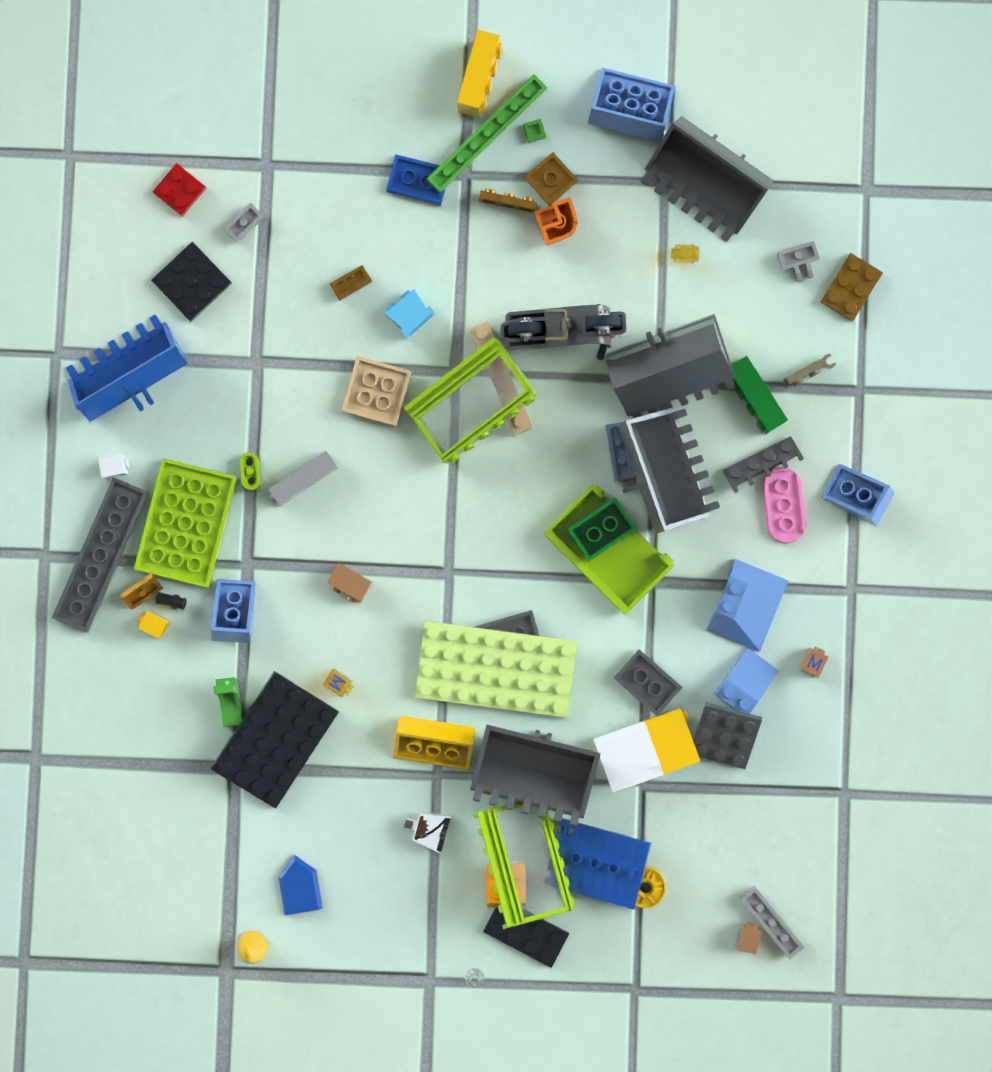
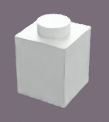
[98,454,130,479]

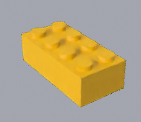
[457,29,503,119]

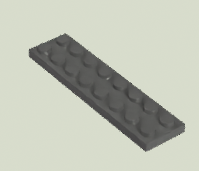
[52,477,149,633]

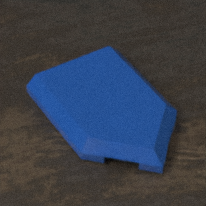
[278,854,323,915]

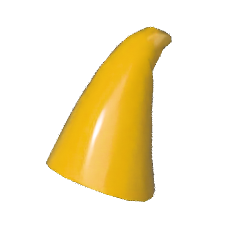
[237,931,268,964]

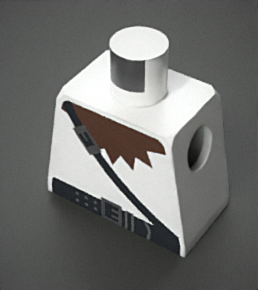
[404,812,451,853]

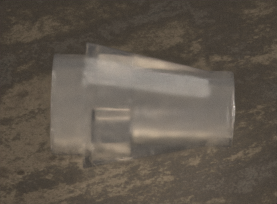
[465,968,484,988]

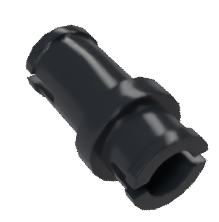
[155,592,187,610]

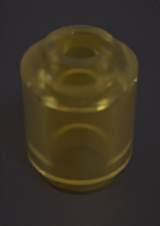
[671,244,699,263]

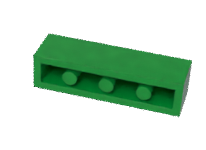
[732,356,788,434]

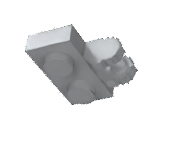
[777,241,820,282]

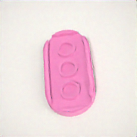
[763,467,806,543]

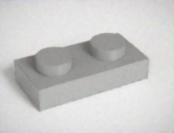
[224,203,265,244]

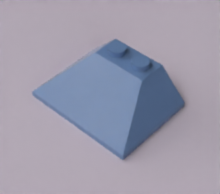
[706,559,788,651]

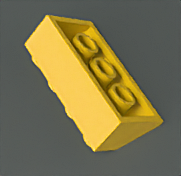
[393,716,476,770]

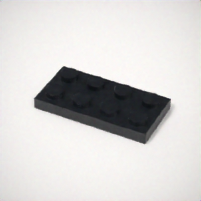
[483,907,569,968]

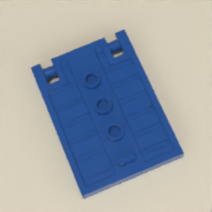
[544,818,652,910]

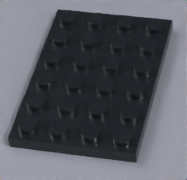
[210,671,339,809]

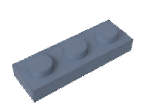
[605,422,634,482]

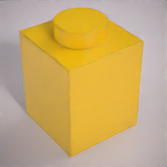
[138,611,170,639]

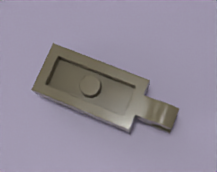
[784,354,836,387]

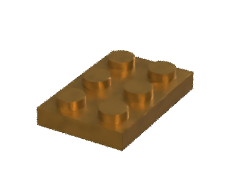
[820,253,883,322]

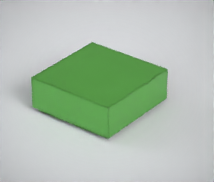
[523,119,546,143]

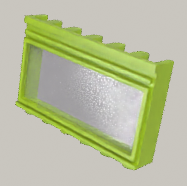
[404,338,538,464]
[473,802,575,929]

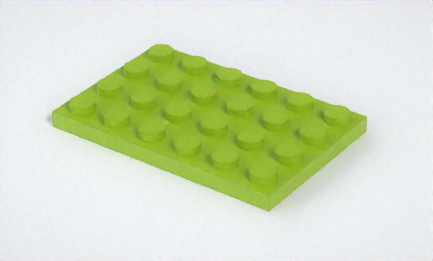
[134,458,238,588]

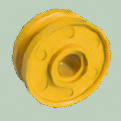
[633,865,666,908]

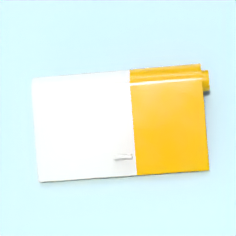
[593,708,701,793]

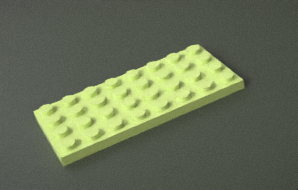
[415,621,578,718]

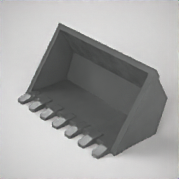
[606,314,736,418]
[618,408,720,534]
[470,724,601,827]

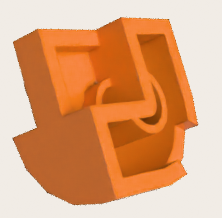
[534,197,578,246]

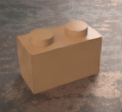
[327,563,373,603]

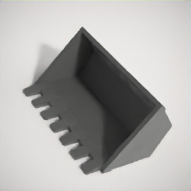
[641,116,774,242]

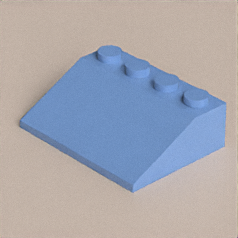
[588,68,675,142]

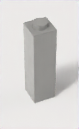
[268,451,338,506]

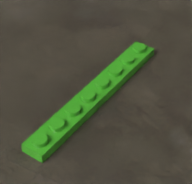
[427,74,547,193]

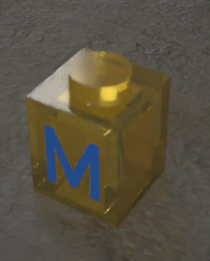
[322,668,354,697]

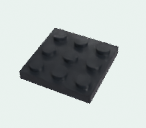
[151,241,232,322]

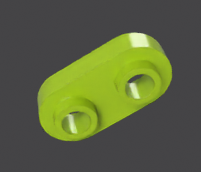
[239,452,262,491]

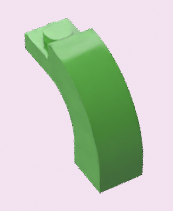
[213,677,244,727]

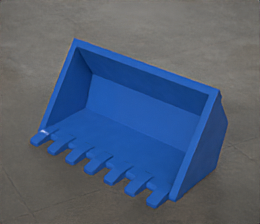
[66,315,188,422]

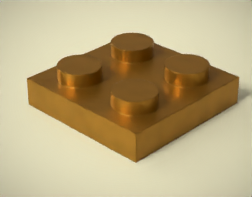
[524,152,578,206]

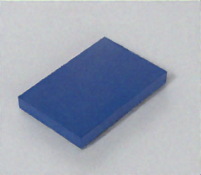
[386,154,446,206]

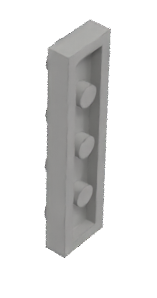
[740,886,804,960]

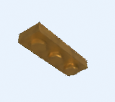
[479,189,537,213]

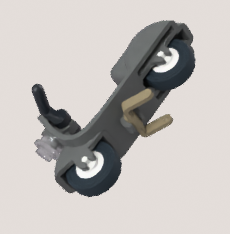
[501,304,627,360]

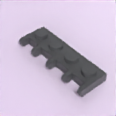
[723,436,804,493]

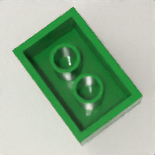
[566,497,637,562]

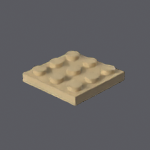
[341,356,412,427]

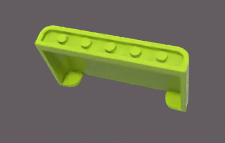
[543,484,674,615]

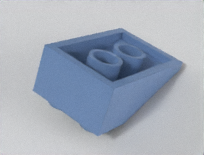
[821,464,894,526]
[211,579,256,643]
[713,647,779,714]

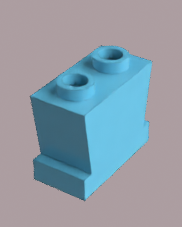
[385,289,435,340]

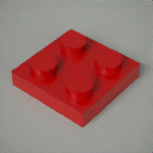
[152,163,207,217]

